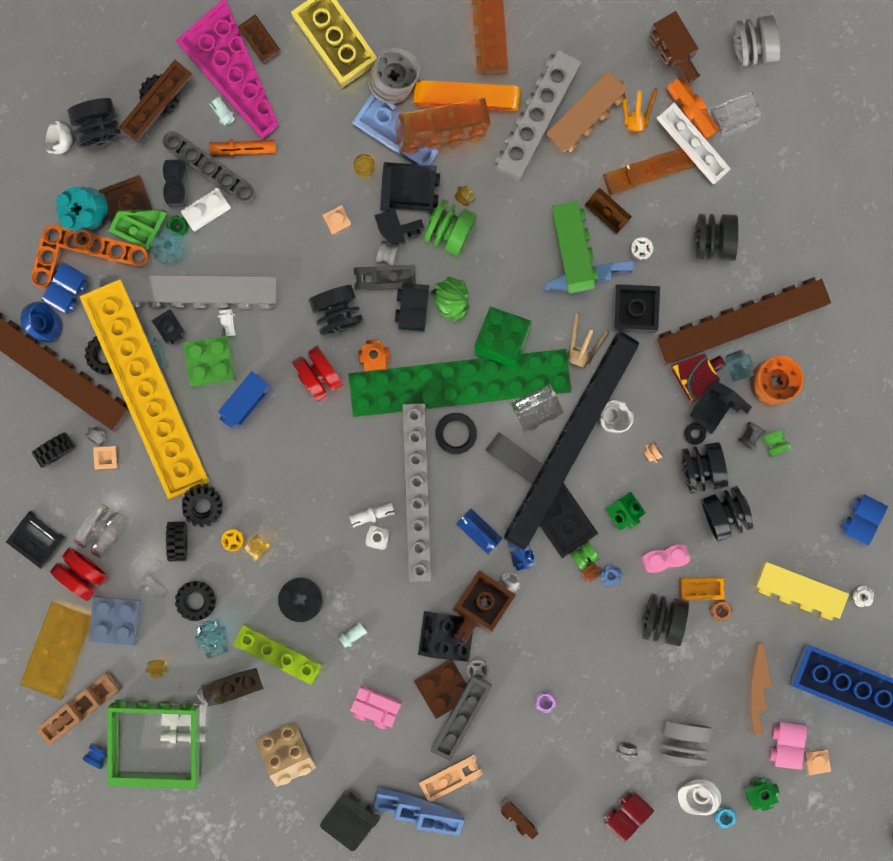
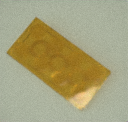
[20,602,92,700]

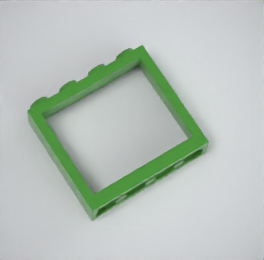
[107,700,200,789]

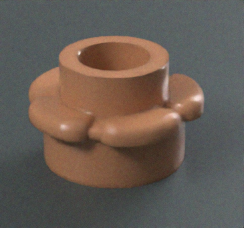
[710,600,732,621]

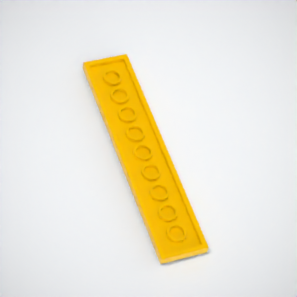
[79,279,210,500]

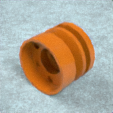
[751,356,804,405]

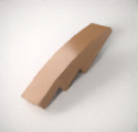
[749,642,772,736]
[36,672,121,746]

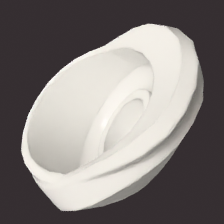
[678,779,721,815]

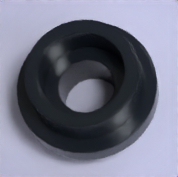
[684,423,706,445]

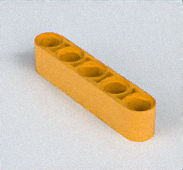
[413,80,521,111]

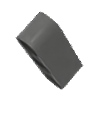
[486,432,543,484]

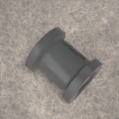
[738,421,766,450]

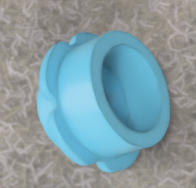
[715,806,736,829]

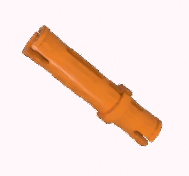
[209,139,276,157]

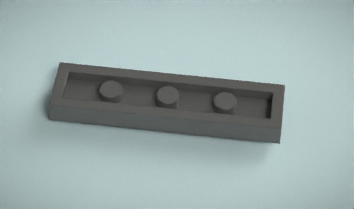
[431,674,492,761]

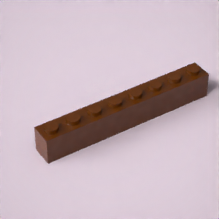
[655,277,831,366]
[0,312,129,432]

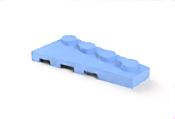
[353,94,438,166]

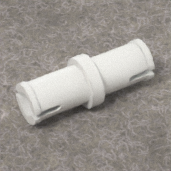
[349,501,395,528]

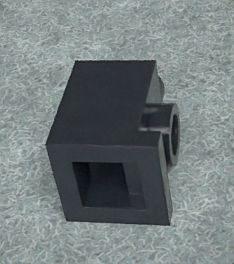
[151,309,186,345]

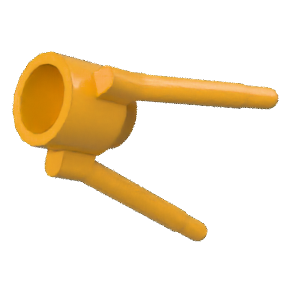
[620,81,658,131]

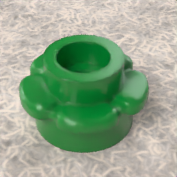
[166,215,188,237]

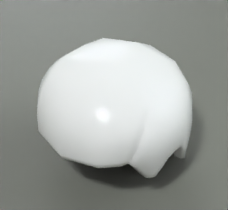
[45,120,73,154]
[599,399,634,433]

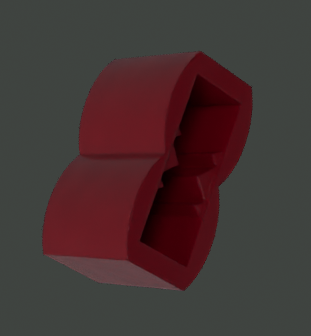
[604,791,655,843]

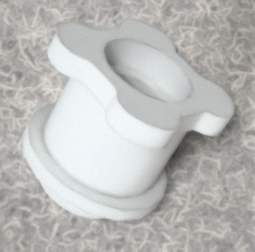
[366,526,390,550]

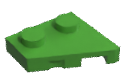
[108,210,167,250]

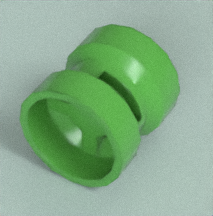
[763,428,792,457]
[570,541,600,571]

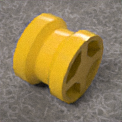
[221,529,245,551]

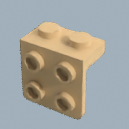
[256,723,317,787]

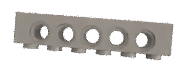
[495,50,581,181]

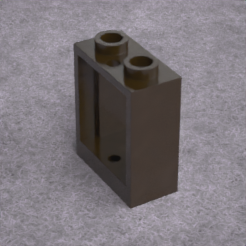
[201,668,263,707]

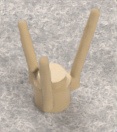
[567,312,609,368]

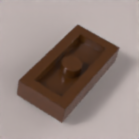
[585,187,632,233]

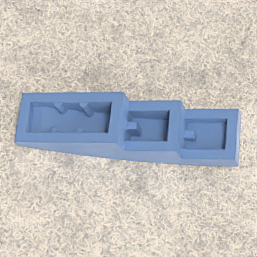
[544,261,633,291]
[373,788,464,836]

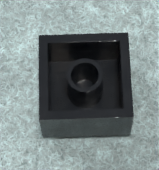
[612,284,660,332]

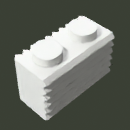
[181,188,231,232]

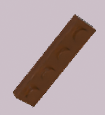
[119,60,193,142]

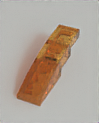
[603,148,696,195]

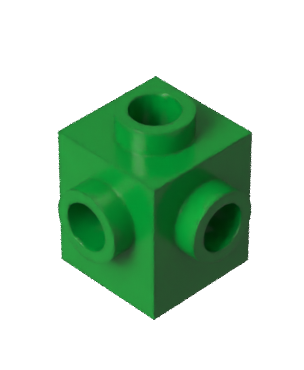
[606,492,646,531]
[744,777,780,811]

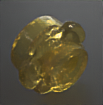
[454,186,475,206]
[145,660,167,678]

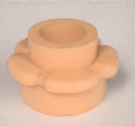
[644,442,663,463]

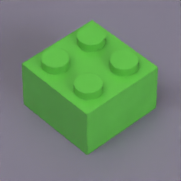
[183,336,236,388]

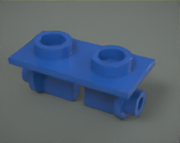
[456,509,503,554]
[507,528,535,571]

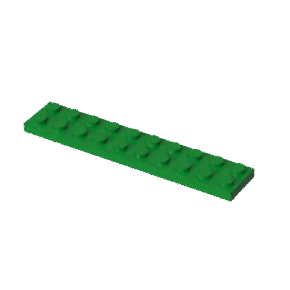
[348,349,571,417]

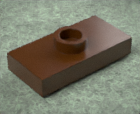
[238,14,281,63]

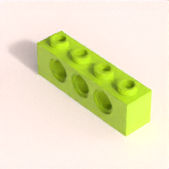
[233,624,323,685]

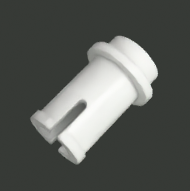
[217,309,236,336]

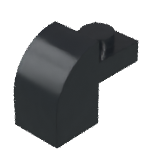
[374,209,424,246]

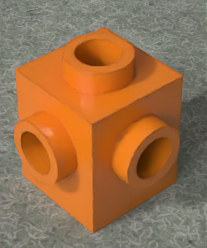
[358,339,390,372]

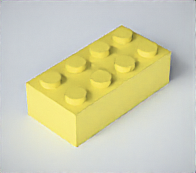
[291,0,377,88]

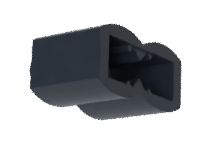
[163,159,188,207]
[395,283,429,332]

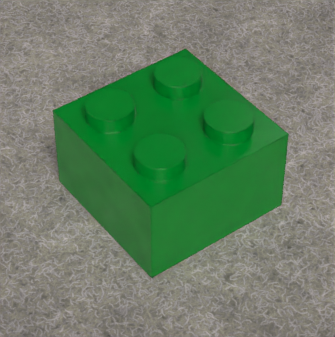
[474,306,531,369]

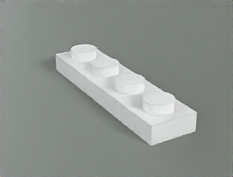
[657,103,731,184]

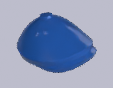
[20,302,61,342]

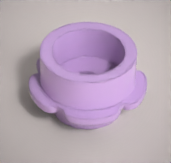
[535,691,557,713]

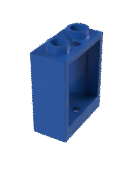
[218,371,272,428]

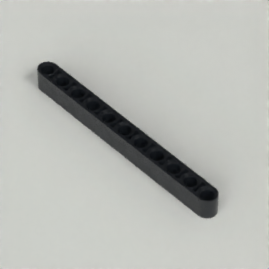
[504,331,639,550]

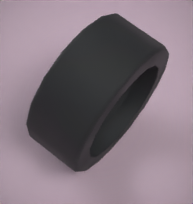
[436,413,477,454]

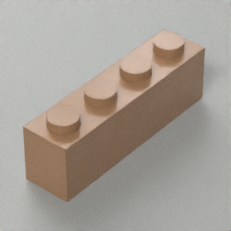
[546,71,627,154]

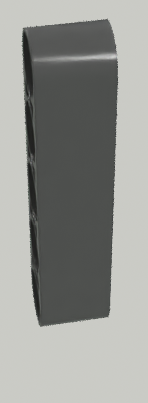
[162,131,255,204]

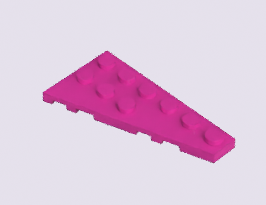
[175,0,279,140]

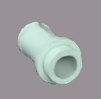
[210,97,235,126]
[338,622,367,648]

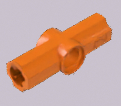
[666,76,720,140]

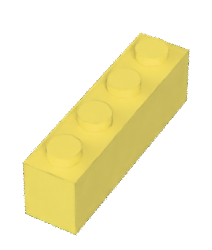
[754,562,849,621]

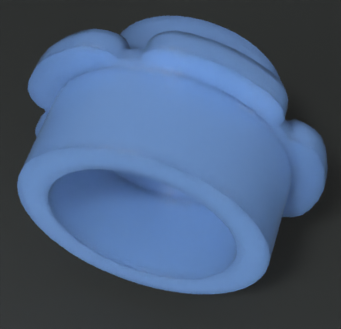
[600,565,622,587]

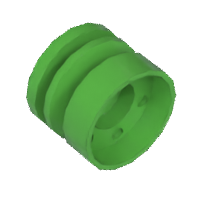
[424,199,477,256]

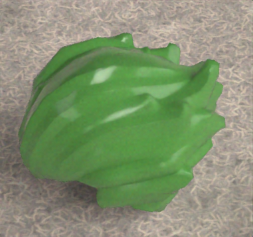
[431,277,469,321]

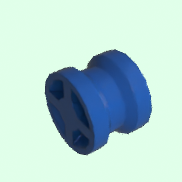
[83,743,107,769]

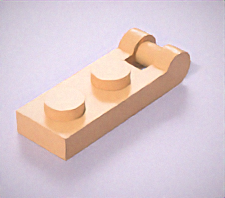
[419,754,484,802]

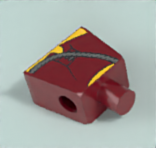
[670,353,726,403]

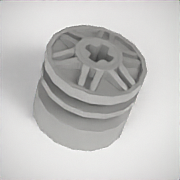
[733,15,780,67]
[368,47,420,104]
[660,720,712,767]

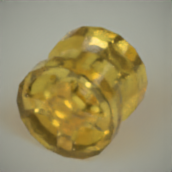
[353,154,375,177]
[243,534,270,562]

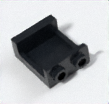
[380,162,440,214]

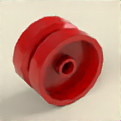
[292,345,344,402]
[50,547,108,601]

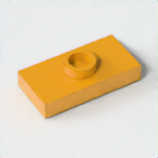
[680,577,725,600]

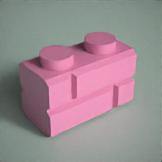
[351,685,402,730]

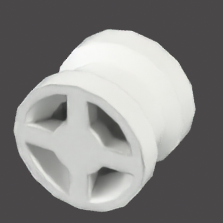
[630,237,653,261]

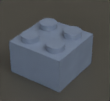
[89,596,141,646]

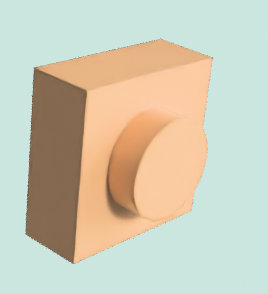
[323,205,352,235]
[93,446,118,470]
[805,749,831,775]

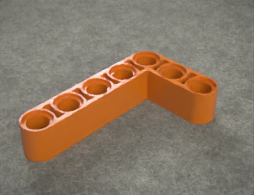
[31,225,150,289]

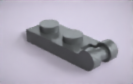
[354,265,416,290]

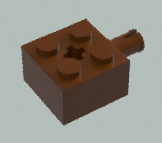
[649,11,700,83]
[452,570,516,643]

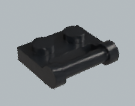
[6,511,66,569]

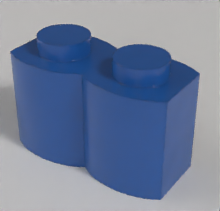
[42,262,89,314]
[841,494,888,546]

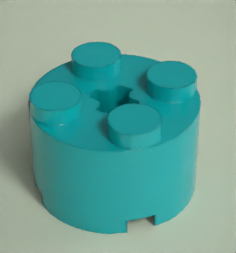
[56,187,108,231]

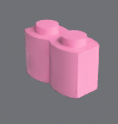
[641,544,690,573]
[770,721,807,770]

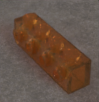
[472,0,508,75]

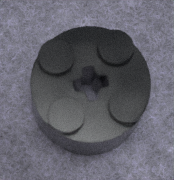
[278,577,323,622]

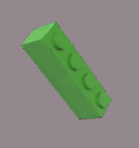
[552,201,598,294]

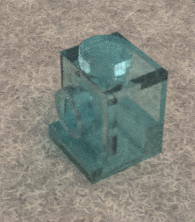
[726,349,754,382]

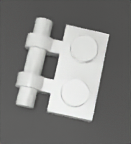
[161,703,207,744]

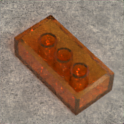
[394,98,491,154]

